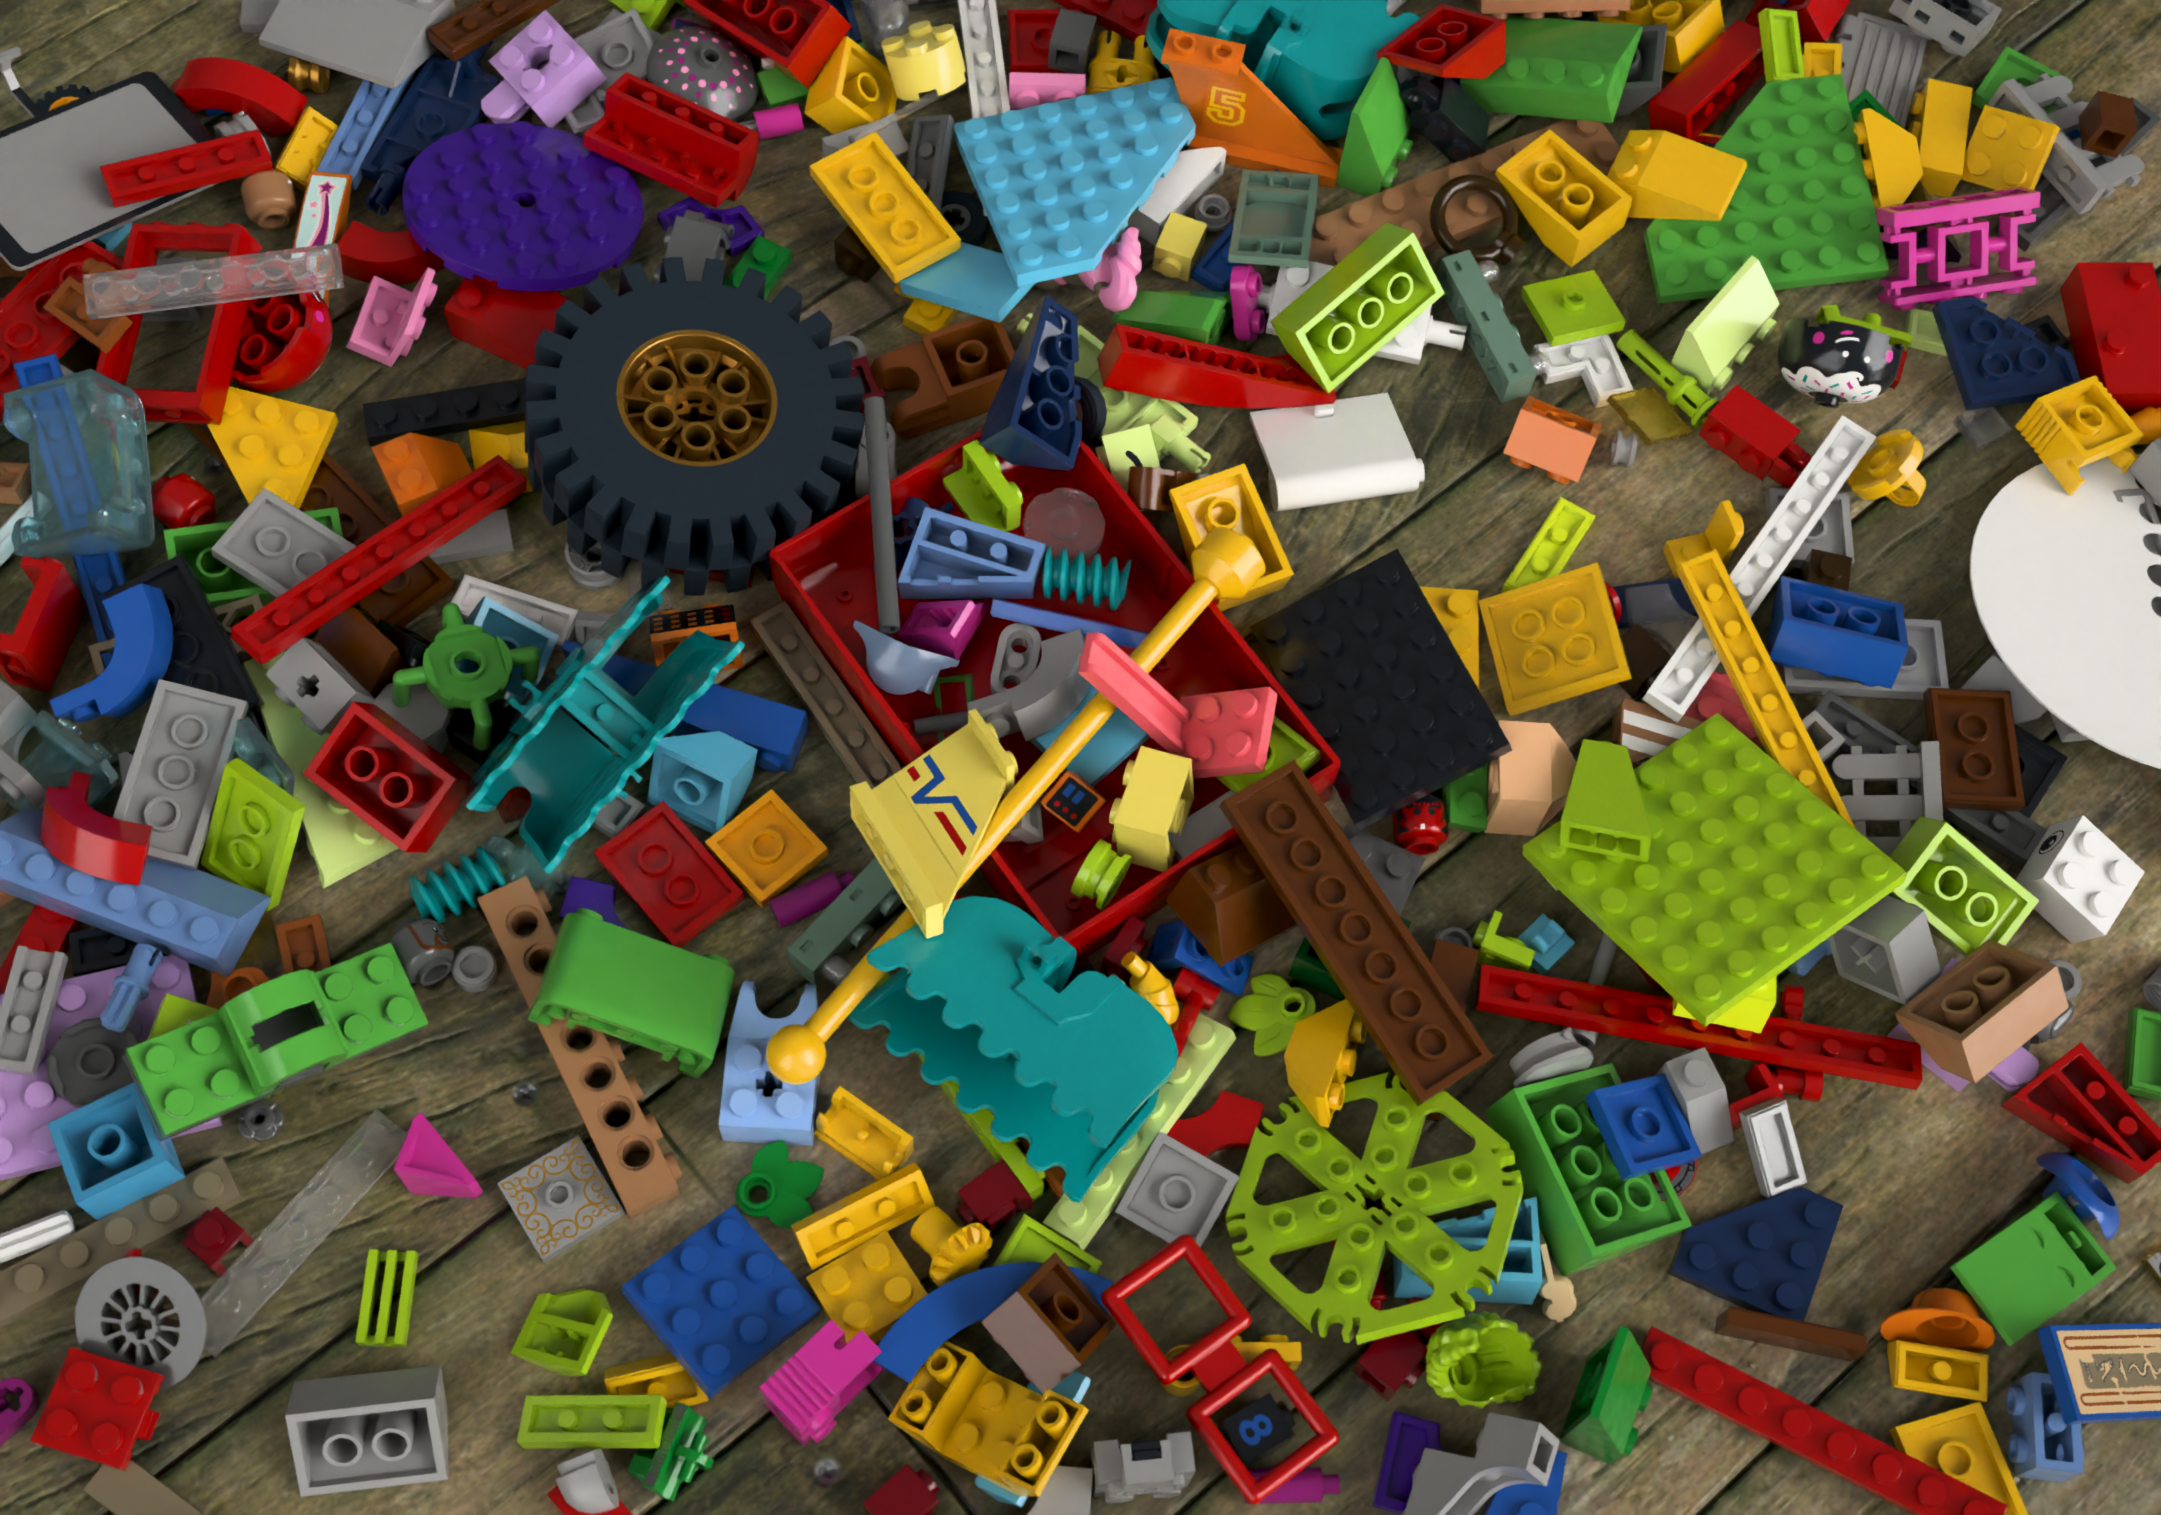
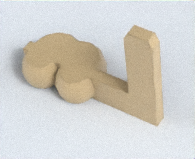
[1538,1228,1577,1323]

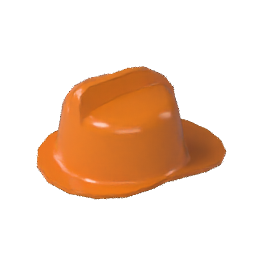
[1880,1288,1995,1353]

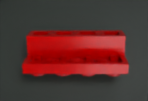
[583,72,760,208]

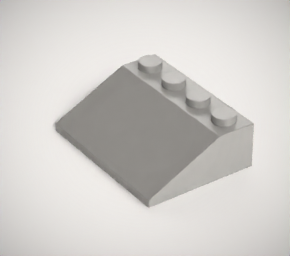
[259,0,453,89]

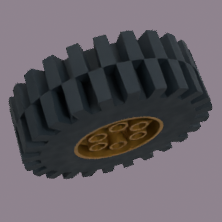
[525,257,865,596]

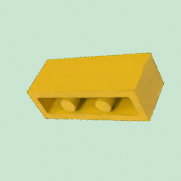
[1908,78,1973,198]

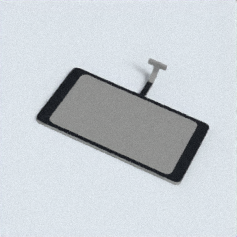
[0,46,221,271]

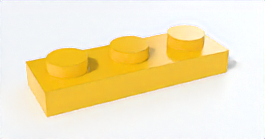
[791,1162,936,1270]

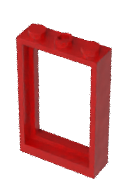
[87,221,262,425]

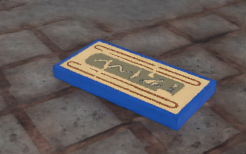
[2037,1323,2161,1424]

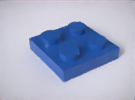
[1585,1074,1702,1180]

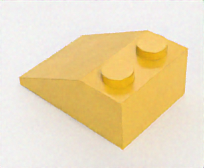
[1593,0,1725,74]
[1495,129,1633,268]
[1607,130,1747,221]
[1169,463,1294,612]

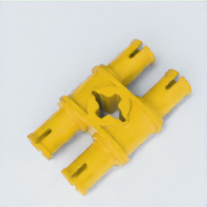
[1085,31,1159,95]

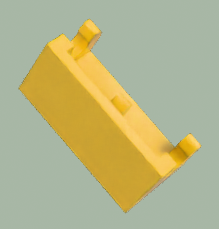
[814,1086,914,1181]

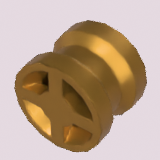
[288,56,330,94]

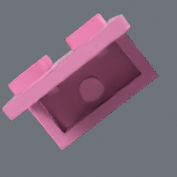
[346,267,438,367]

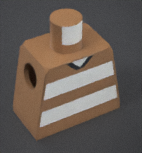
[1611,698,1701,769]

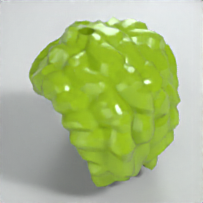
[1426,1311,1543,1409]

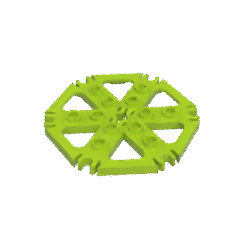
[1225,1072,1524,1345]

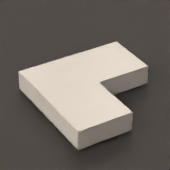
[1532,334,1635,408]

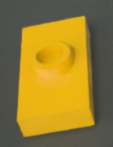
[273,106,339,193]

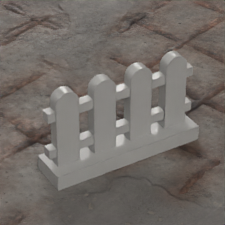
[1987,73,2144,215]
[1831,741,1943,857]

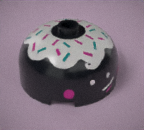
[1778,318,1904,408]

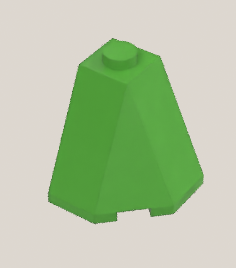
[1112,290,1232,346]

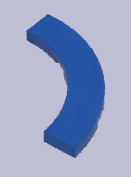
[872,1262,1114,1383]

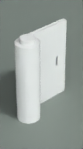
[1250,393,1425,512]

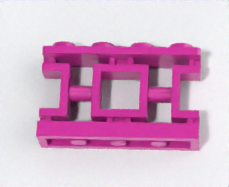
[1877,187,2040,310]

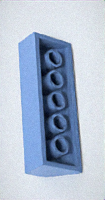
[0,806,271,977]

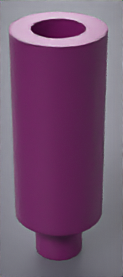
[768,871,854,929]
[1244,1467,1340,1504]

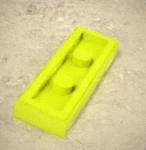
[1501,497,1596,592]

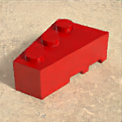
[2001,1042,2161,1184]

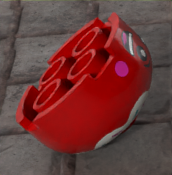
[231,267,333,393]

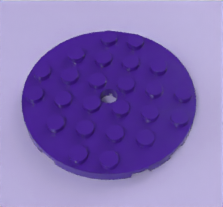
[402,121,644,292]

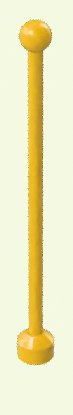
[766,527,1266,1085]

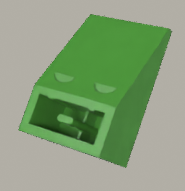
[1950,1191,2116,1346]

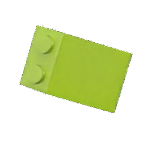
[1888,816,2039,957]

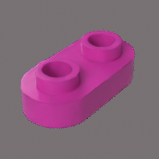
[1230,264,1265,341]

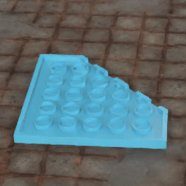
[953,77,1195,287]

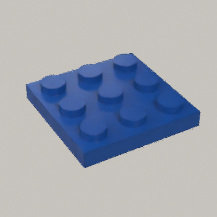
[621,1205,822,1399]

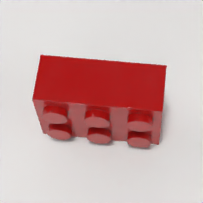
[303,701,471,853]

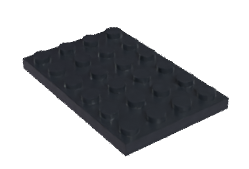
[1250,549,1512,831]

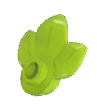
[1228,974,1317,1057]

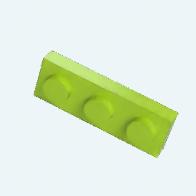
[517,1395,667,1448]

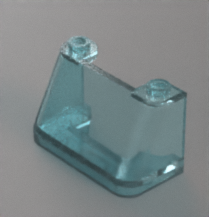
[3,369,155,559]

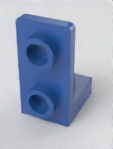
[1146,920,1253,996]

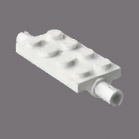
[1258,261,1467,365]

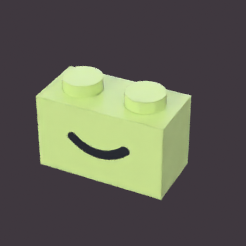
[1095,424,1161,512]

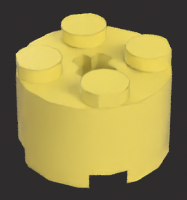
[881,21,967,101]

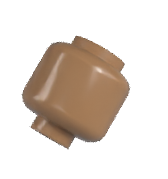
[241,169,298,230]

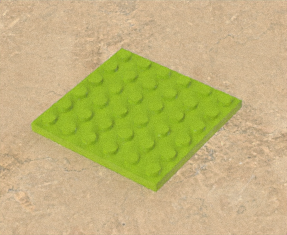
[1523,713,1907,1027]

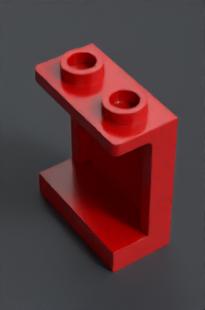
[0,556,87,693]

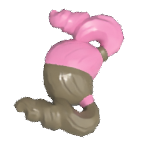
[1034,227,1142,312]

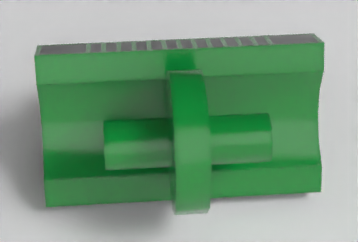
[628,1402,714,1502]

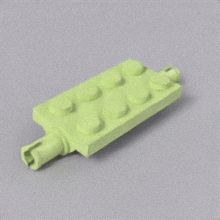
[1016,313,1211,473]

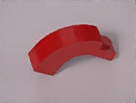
[170,57,308,138]
[333,221,445,285]
[40,771,153,886]

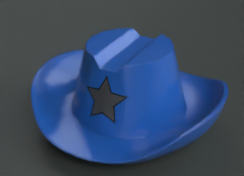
[2036,1152,2120,1240]

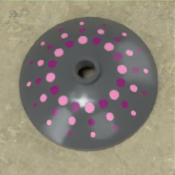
[646,26,759,122]

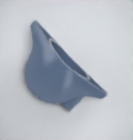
[853,620,960,695]

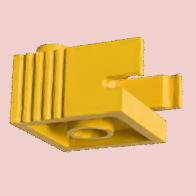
[2015,375,2144,496]

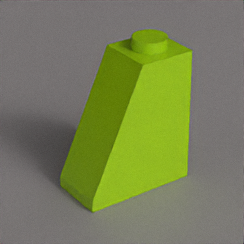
[1560,739,1651,863]

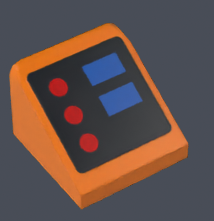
[1040,771,1107,833]

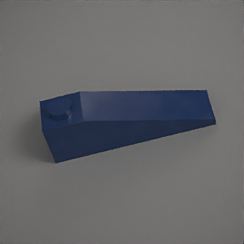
[979,295,1082,471]

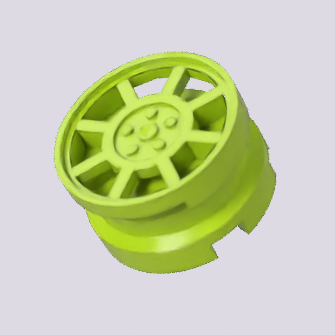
[1071,839,1133,910]

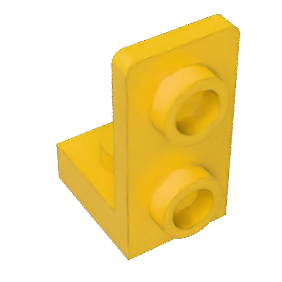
[1663,500,1744,579]

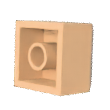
[1484,720,1577,836]

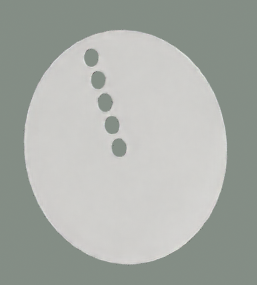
[1970,454,2161,769]

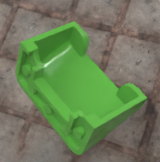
[527,908,735,1079]

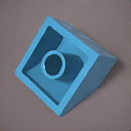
[48,1083,186,1220]

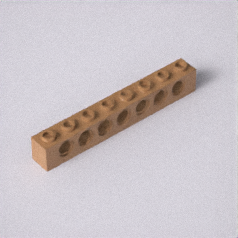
[477,875,683,1219]

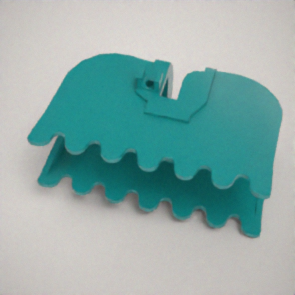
[1145,0,1421,141]
[848,896,1178,1203]

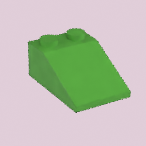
[1336,57,1413,197]

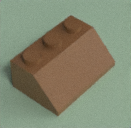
[1895,939,2069,1084]

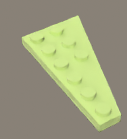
[244,650,399,889]

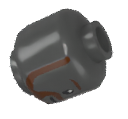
[389,918,455,985]

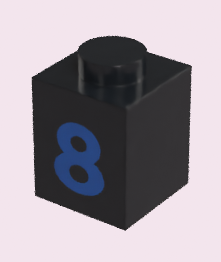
[1218,1393,1295,1468]

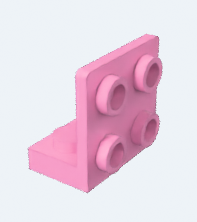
[1008,72,1086,111]

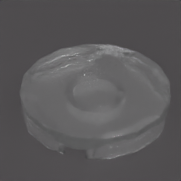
[1023,487,1106,561]

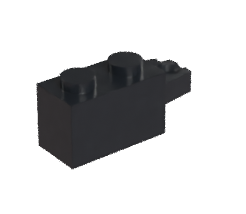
[1400,75,1490,163]

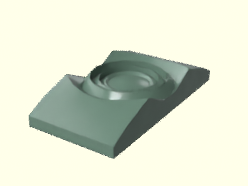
[1228,169,1319,268]

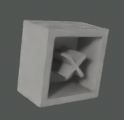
[1828,895,1942,1005]

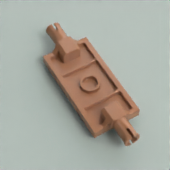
[1472,0,1631,19]

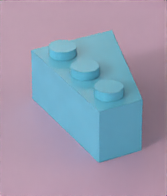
[1393,1196,1543,1305]

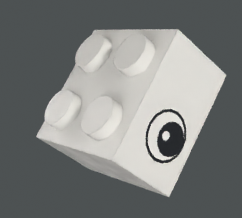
[2015,815,2145,944]

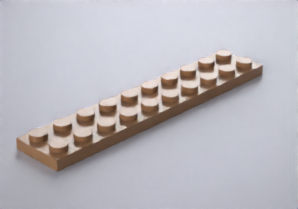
[1278,119,1620,268]

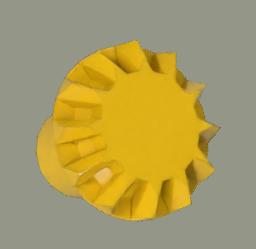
[910,1207,993,1287]

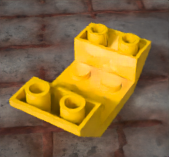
[888,1341,1089,1497]

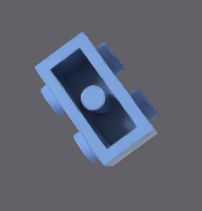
[2006,1372,2084,1482]

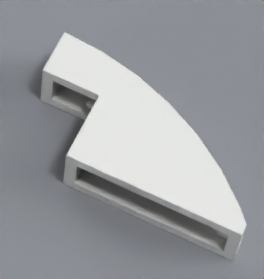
[1126,147,1227,246]

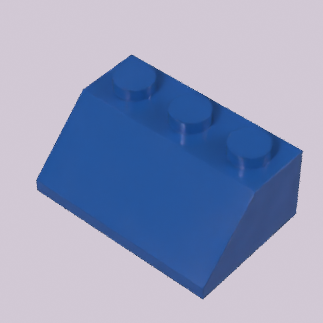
[1767,576,1909,689]

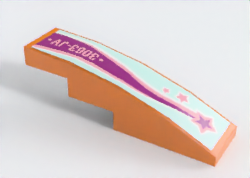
[289,171,352,308]

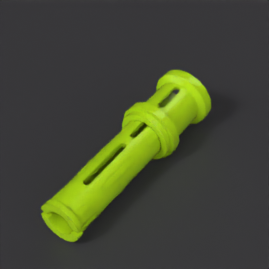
[1616,329,1720,428]

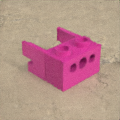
[759,1319,884,1447]

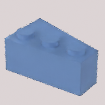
[897,507,1046,599]

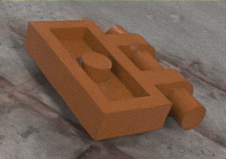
[43,258,151,354]

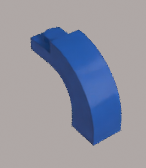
[49,583,173,723]

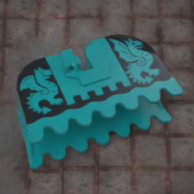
[465,575,745,874]

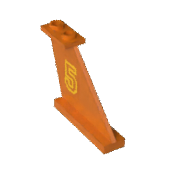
[1160,28,1343,188]

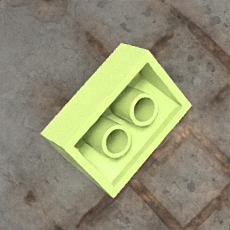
[1670,255,1779,395]

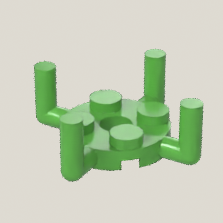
[392,603,541,751]

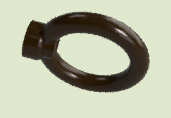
[1430,175,1526,266]

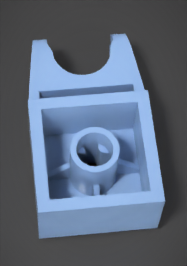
[718,981,820,1146]

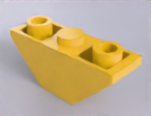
[1853,108,1923,228]
[1284,999,1368,1128]

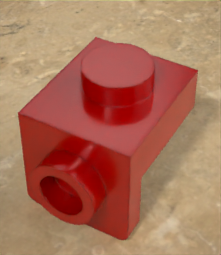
[1729,1061,1786,1130]

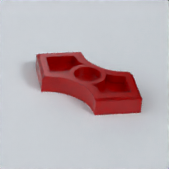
[1167,1090,1265,1158]

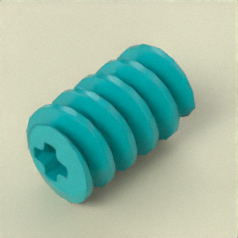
[1041,545,1131,611]
[409,846,507,923]

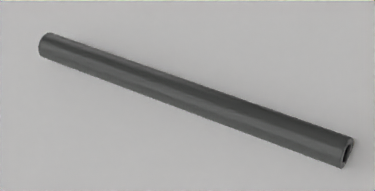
[864,396,900,634]

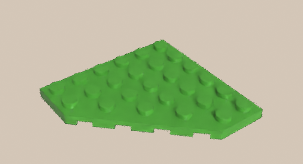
[1644,74,1890,304]

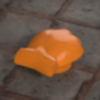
[206,967,270,1009]

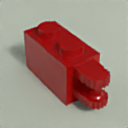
[1699,384,1812,489]

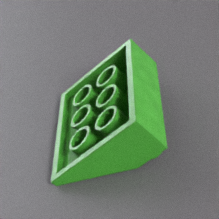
[1460,15,1643,123]
[1484,1063,1692,1276]

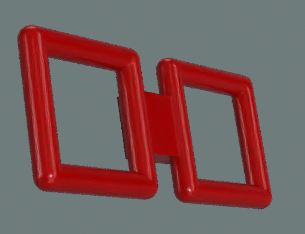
[1101,1234,1340,1505]

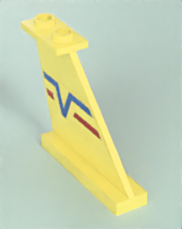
[849,708,1018,939]

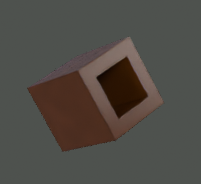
[2079,90,2137,158]

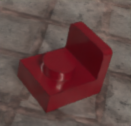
[1101,915,1148,989]

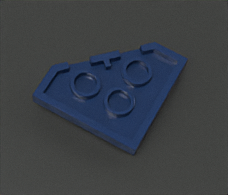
[1932,297,2081,411]
[1667,1187,1844,1321]

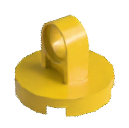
[1846,429,1926,507]

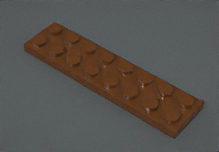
[182,372,455,627]
[1219,760,1494,1106]

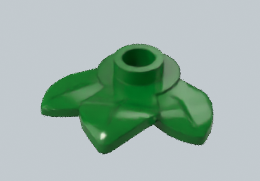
[735,1140,824,1229]

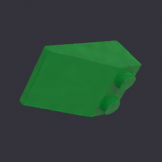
[1559,1325,1653,1464]

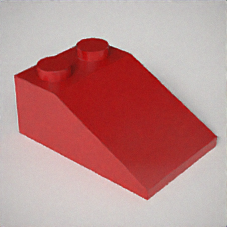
[1377,4,1506,79]
[443,276,568,370]

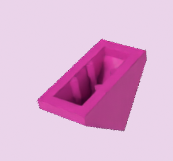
[897,600,993,660]
[394,1112,484,1198]

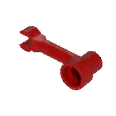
[1172,967,1221,1059]
[1773,985,1823,1102]

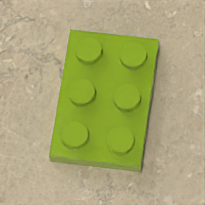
[201,758,306,912]

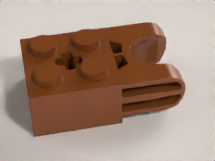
[870,316,1015,439]

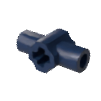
[873,497,930,577]

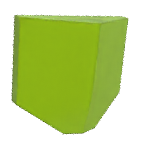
[510,1288,613,1377]

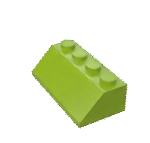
[1270,222,1445,393]

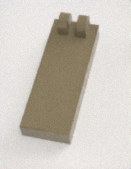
[83,1459,205,1515]

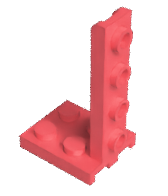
[1078,632,1278,779]

